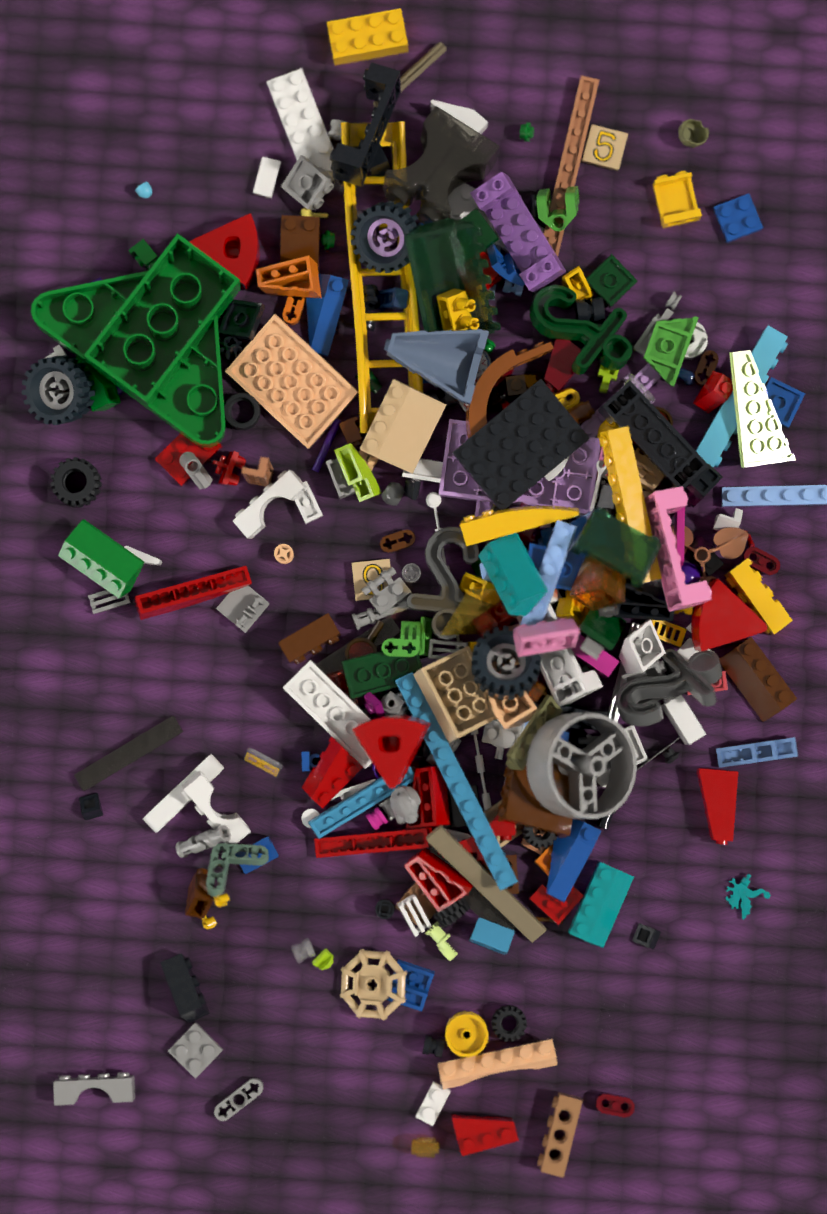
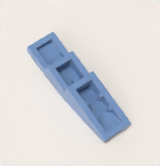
[716,737,798,768]

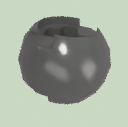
[381,482,405,506]

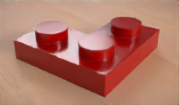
[529,885,584,925]

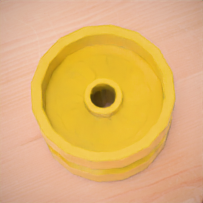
[445,1011,488,1057]

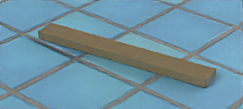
[426,825,547,943]

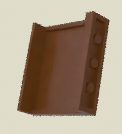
[497,748,573,838]

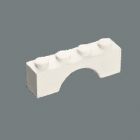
[233,470,308,539]
[182,770,251,844]

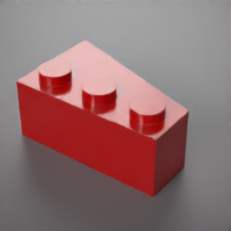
[404,848,473,912]
[451,1114,519,1156]

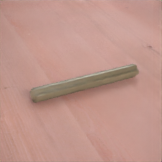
[373,42,446,108]

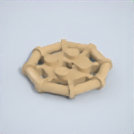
[339,949,407,1020]

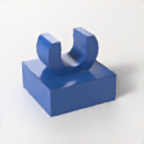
[302,752,320,771]

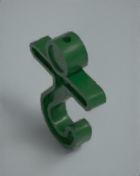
[530,285,632,375]

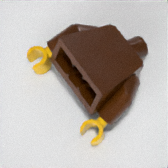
[185,868,230,929]

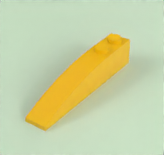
[460,506,580,546]

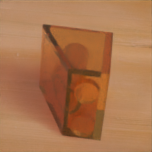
[570,545,626,611]

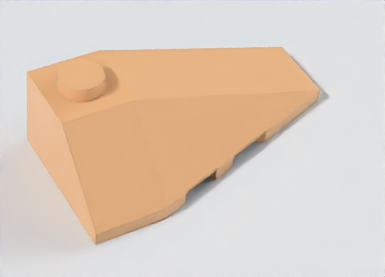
[487,661,537,729]

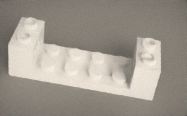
[516,588,603,706]

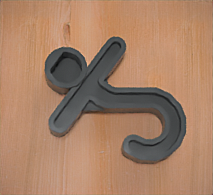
[406,527,491,641]
[616,649,722,726]

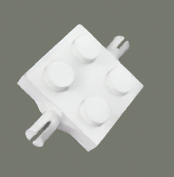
[482,719,525,760]

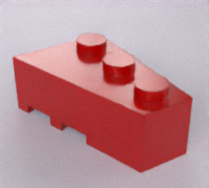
[302,736,363,809]
[406,767,450,829]

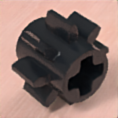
[219,336,242,360]

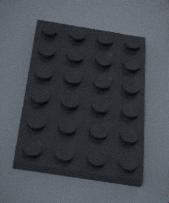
[452,379,590,510]

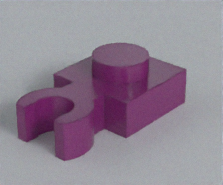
[364,692,385,719]

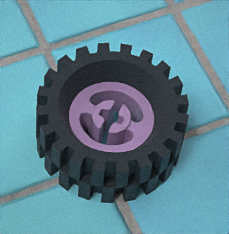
[351,201,423,273]

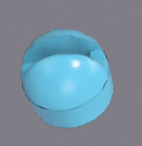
[135,182,152,198]

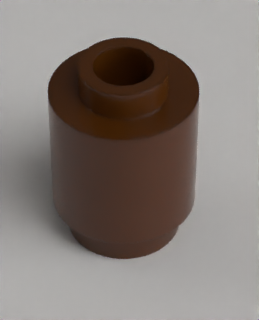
[567,400,596,425]

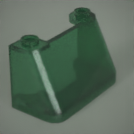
[570,507,662,588]

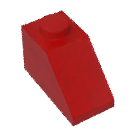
[693,371,733,413]

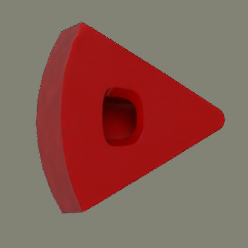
[190,213,260,291]
[691,579,767,652]
[352,715,431,788]

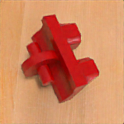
[212,451,246,486]

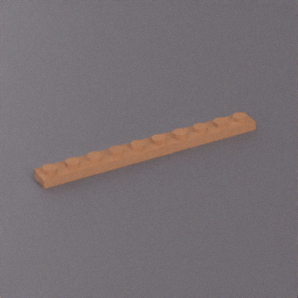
[544,76,599,257]

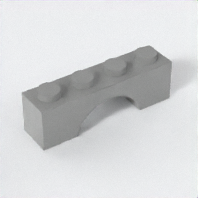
[53,1072,135,1105]

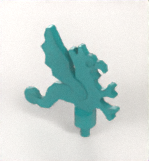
[726,874,771,920]

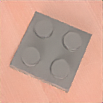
[168,1022,223,1079]

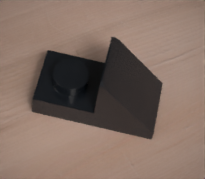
[687,535,724,576]

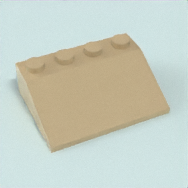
[360,379,447,474]
[413,646,497,743]

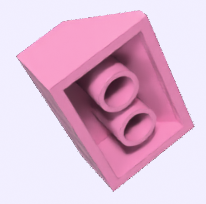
[513,618,580,657]

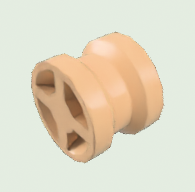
[274,544,294,564]

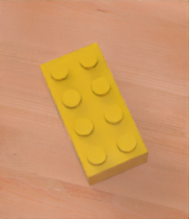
[327,8,408,66]

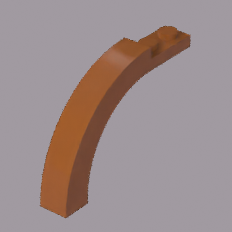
[466,341,554,439]

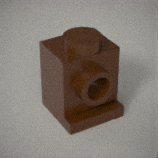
[339,416,364,448]

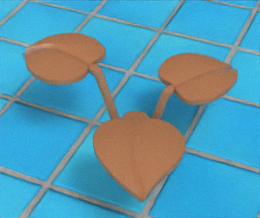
[670,525,749,583]

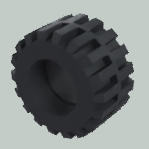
[51,457,102,508]

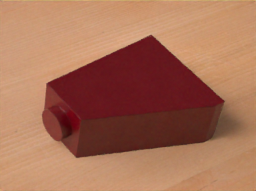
[544,339,582,393]

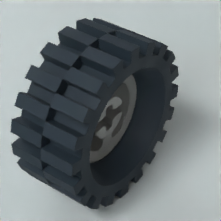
[22,355,95,425]
[472,626,541,700]

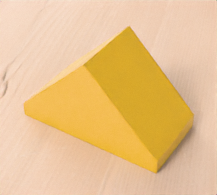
[561,266,593,299]

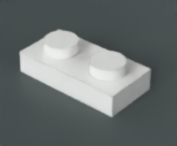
[295,481,323,524]
[416,1081,451,1126]

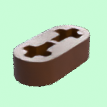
[694,350,719,386]
[380,530,415,553]

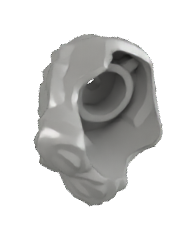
[390,786,421,824]

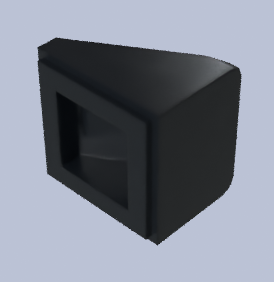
[79,793,103,820]
[632,923,661,949]

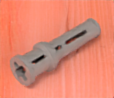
[352,597,409,630]

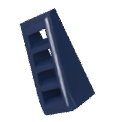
[375,287,408,310]

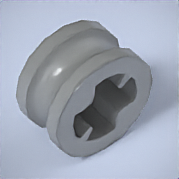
[666,291,682,311]

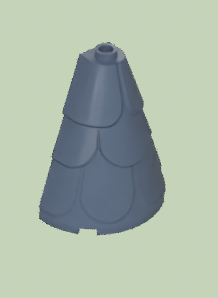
[384,329,489,405]

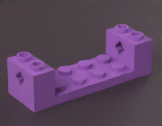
[470,172,567,293]

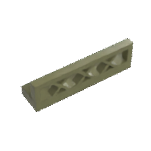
[506,695,563,771]

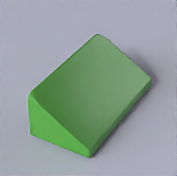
[419,617,432,656]

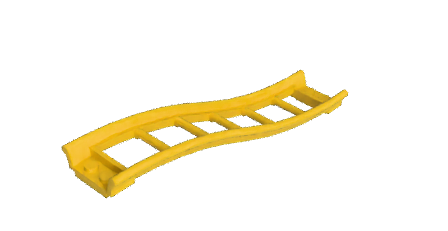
[341,121,423,433]

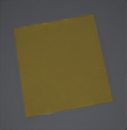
[440,589,505,636]

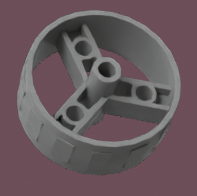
[526,712,637,819]

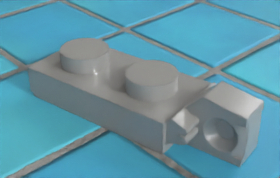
[633,308,674,356]

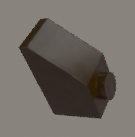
[505,374,543,400]

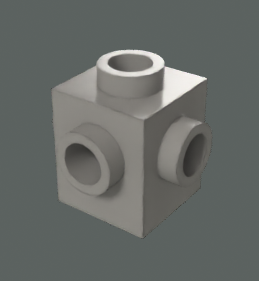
[381,691,409,716]

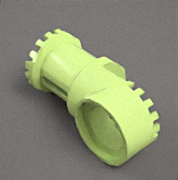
[425,921,458,961]

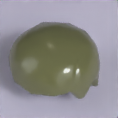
[678,119,709,148]

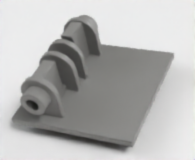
[216,586,270,633]

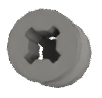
[328,120,345,141]

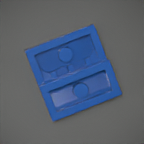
[487,244,525,286]
[387,959,435,1011]

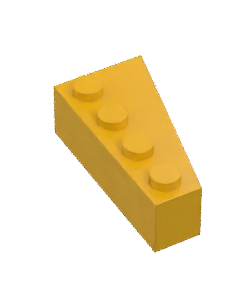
[725,558,793,636]

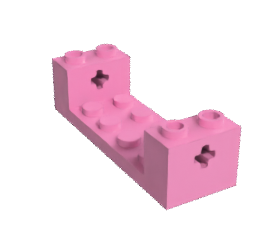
[644,486,712,612]

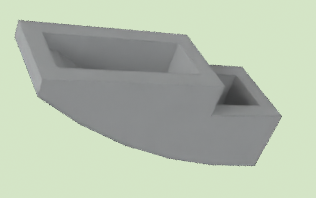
[580,635,604,660]

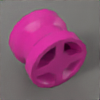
[365,806,389,831]

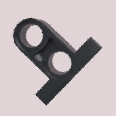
[684,464,723,508]

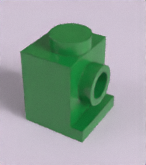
[129,238,158,270]

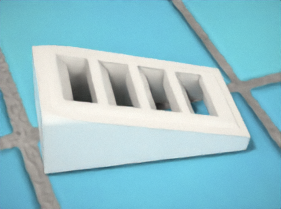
[124,546,162,566]

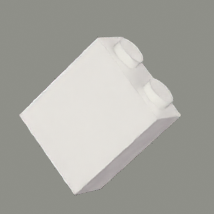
[660,695,706,745]

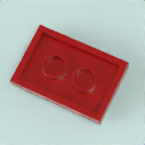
[155,433,222,486]

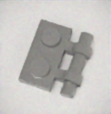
[361,567,412,616]

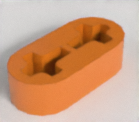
[282,296,306,325]

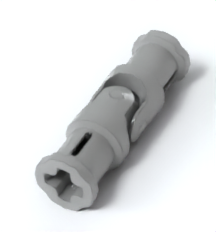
[175,825,231,858]

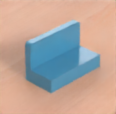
[469,918,514,955]

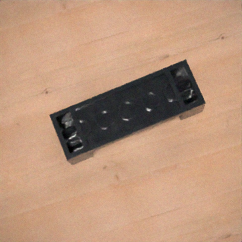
[330,62,401,187]
[597,380,709,489]

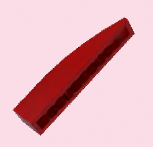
[135,566,252,620]
[314,827,433,858]

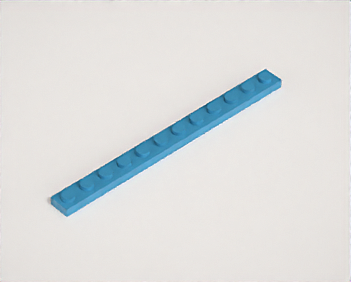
[395,672,518,891]

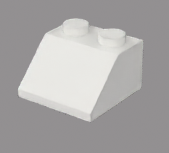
[619,619,666,674]

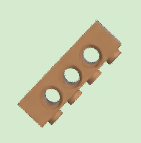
[537,1092,583,1178]

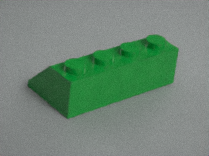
[58,519,145,598]

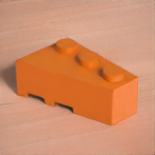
[256,255,322,298]

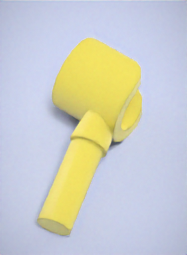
[300,208,328,218]

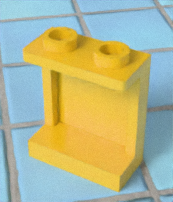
[653,171,702,228]

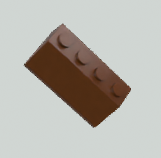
[719,637,797,722]

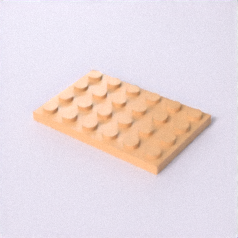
[225,314,359,449]

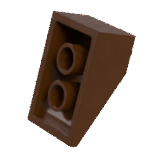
[280,215,321,269]

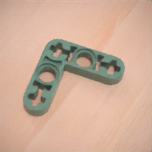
[206,843,269,897]

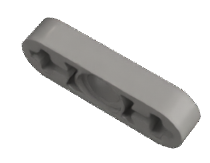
[214,1078,264,1121]

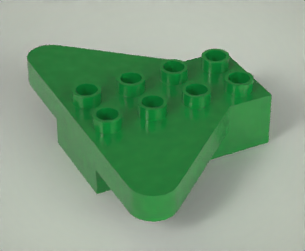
[31,233,240,448]

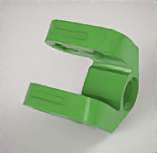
[537,186,579,231]
[382,621,421,657]

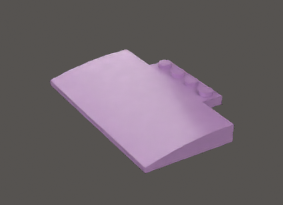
[439,419,601,529]

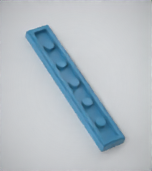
[308,767,415,839]

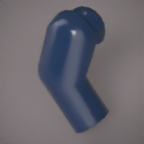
[677,368,695,385]

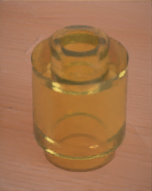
[411,1137,439,1158]

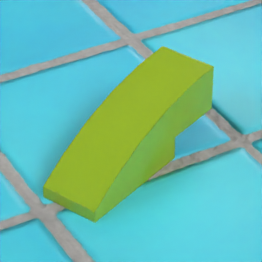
[334,443,382,502]

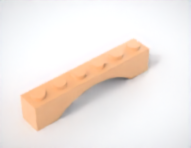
[438,1039,557,1090]

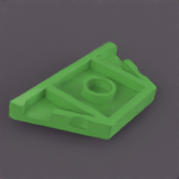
[643,317,699,387]

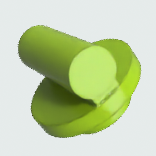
[312,948,334,970]

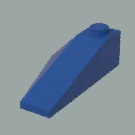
[306,274,349,357]
[546,819,601,903]

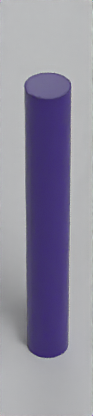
[312,418,341,473]

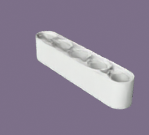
[143,754,225,833]

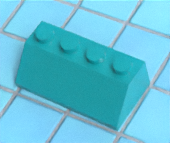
[478,533,548,616]
[568,861,634,948]

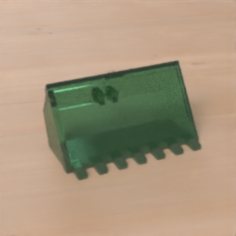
[405,218,501,334]

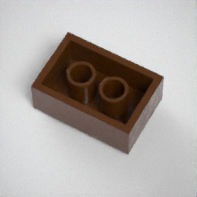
[278,613,341,665]

